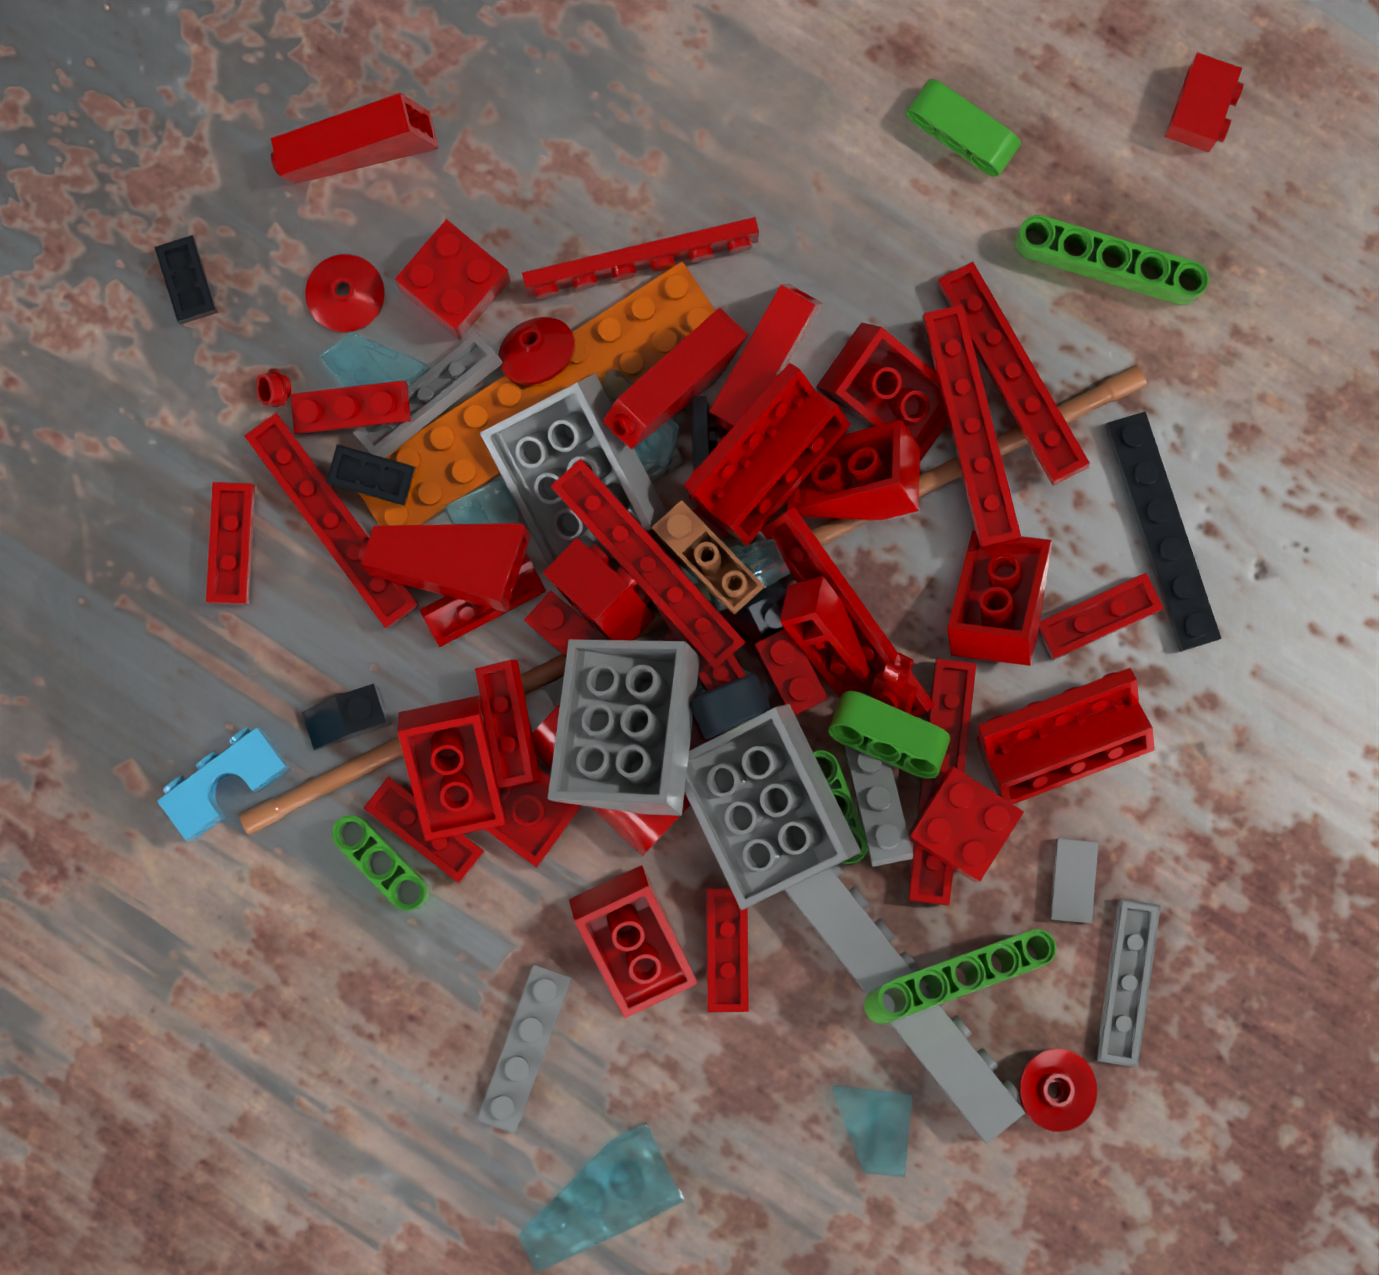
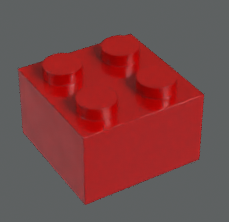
[394,219,511,340]
[543,538,655,641]
[908,767,1024,882]

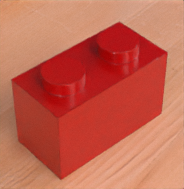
[1164,52,1244,152]
[753,629,828,716]

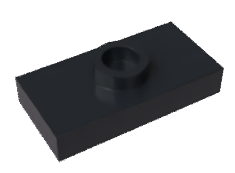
[154,235,218,324]
[691,396,717,471]
[326,444,416,506]

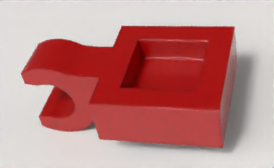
[870,653,917,714]

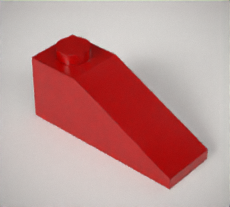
[780,576,874,697]

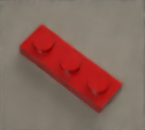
[290,381,411,434]
[206,482,255,605]
[420,554,546,647]
[1039,573,1164,661]
[475,660,541,789]
[363,776,485,884]
[707,889,749,1012]

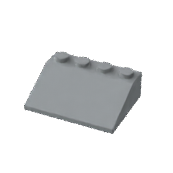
[480,373,667,566]
[548,639,700,816]
[684,704,862,910]

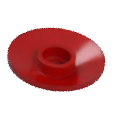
[305,254,385,333]
[498,317,575,385]
[1019,1049,1098,1132]

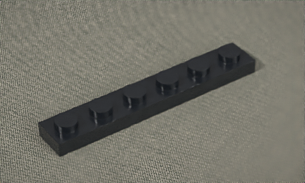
[1105,411,1222,652]

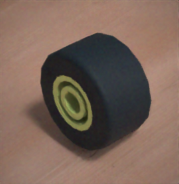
[690,674,771,739]

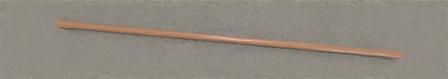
[238,365,1147,835]

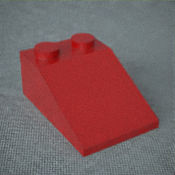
[816,322,948,462]
[787,419,920,520]
[947,530,1052,666]
[397,695,505,841]
[569,865,698,1018]

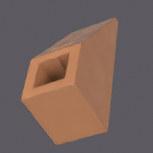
[651,500,765,615]

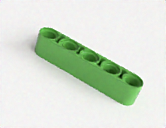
[1015,215,1209,305]
[864,929,1057,1025]

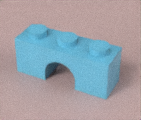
[157,727,291,841]

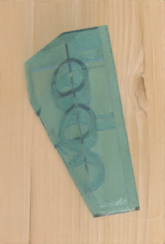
[518,1122,683,1273]

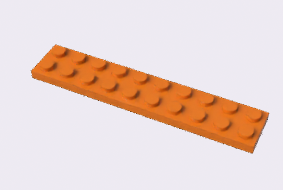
[359,261,716,526]

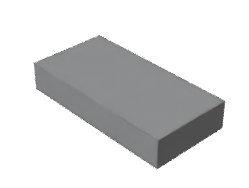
[1049,838,1099,924]

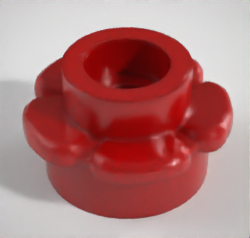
[256,368,291,407]

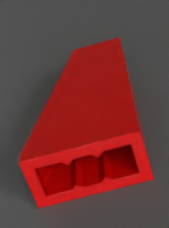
[270,93,439,184]
[709,284,823,431]
[602,308,749,450]
[359,523,531,612]

